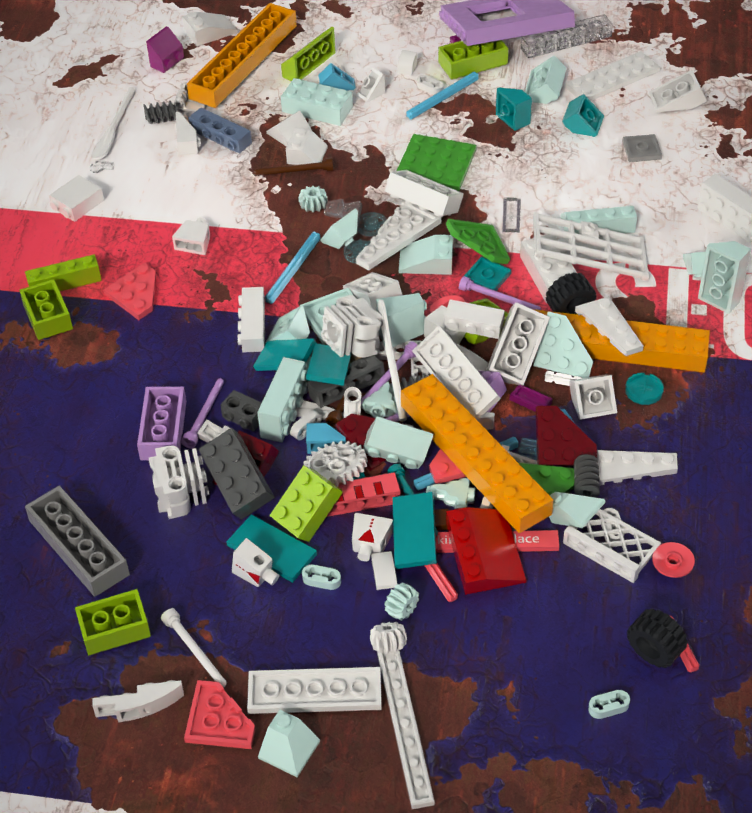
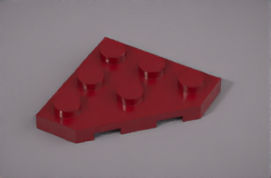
[536,406,597,466]
[335,414,405,472]

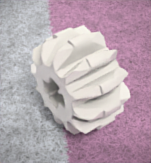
[370,622,407,653]

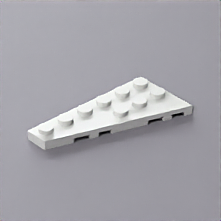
[356,199,441,270]

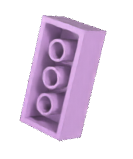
[137,387,187,460]

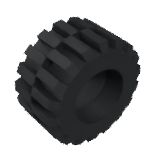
[546,272,597,315]
[627,609,688,668]

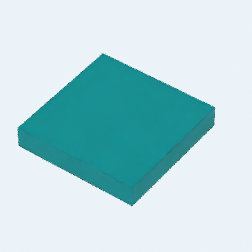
[464,257,511,291]

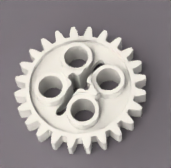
[303,441,368,487]

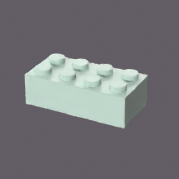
[281,78,353,126]
[258,357,308,442]

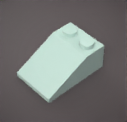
[399,235,453,275]

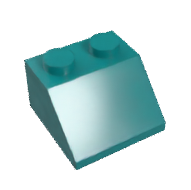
[496,87,532,131]
[562,94,604,137]

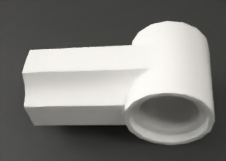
[344,387,361,418]

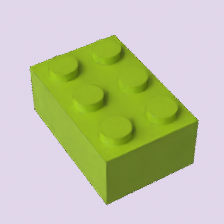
[19,279,73,340]
[270,465,343,542]
[75,589,151,656]

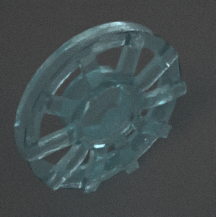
[357,212,387,237]
[344,239,371,263]

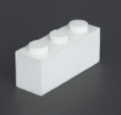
[444,299,505,339]

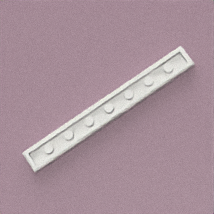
[377,650,435,809]

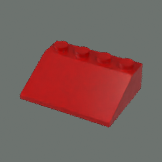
[446,507,526,595]

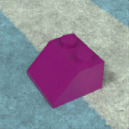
[146,26,184,73]

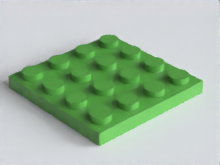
[397,134,476,191]

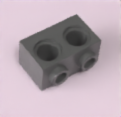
[221,390,262,432]

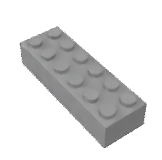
[25,485,130,597]

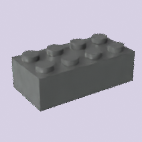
[198,428,275,520]

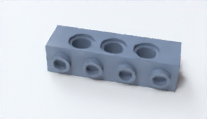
[188,108,252,154]

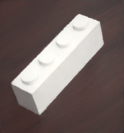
[238,287,265,352]

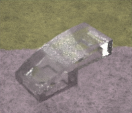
[324,199,363,218]

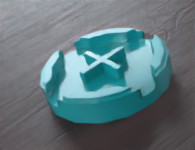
[625,373,664,405]

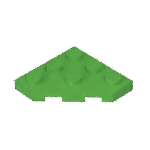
[446,219,510,264]
[519,463,574,495]

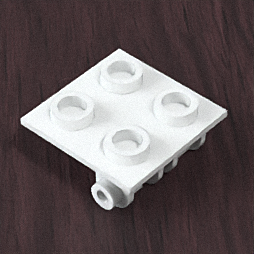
[173,82,205,112]

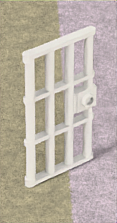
[533,212,649,281]

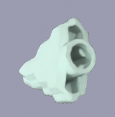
[361,382,398,418]
[426,478,475,509]

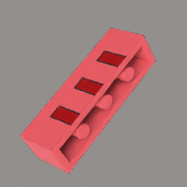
[326,473,400,517]

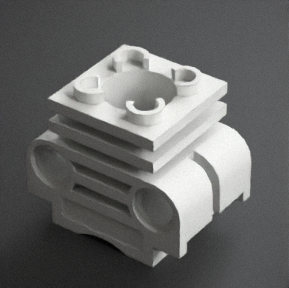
[321,295,383,358]
[148,446,209,519]

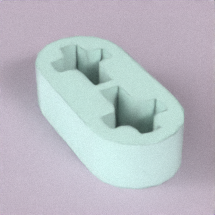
[302,565,341,590]
[588,690,630,719]

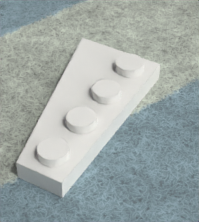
[575,296,643,356]
[597,450,678,485]

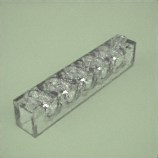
[521,14,613,59]

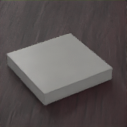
[622,134,662,162]

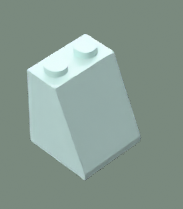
[376,293,427,347]

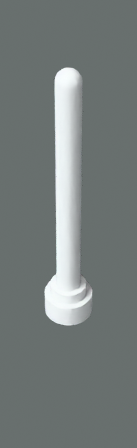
[161,608,227,687]

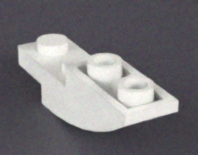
[93,680,184,722]

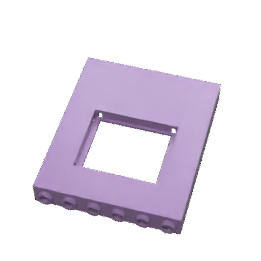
[439,0,575,46]

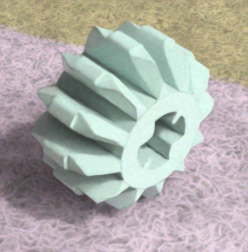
[298,186,328,212]
[384,582,419,621]

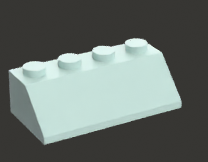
[560,206,637,236]
[698,241,751,314]

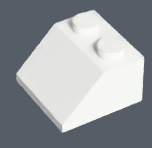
[286,128,328,165]
[569,374,617,419]

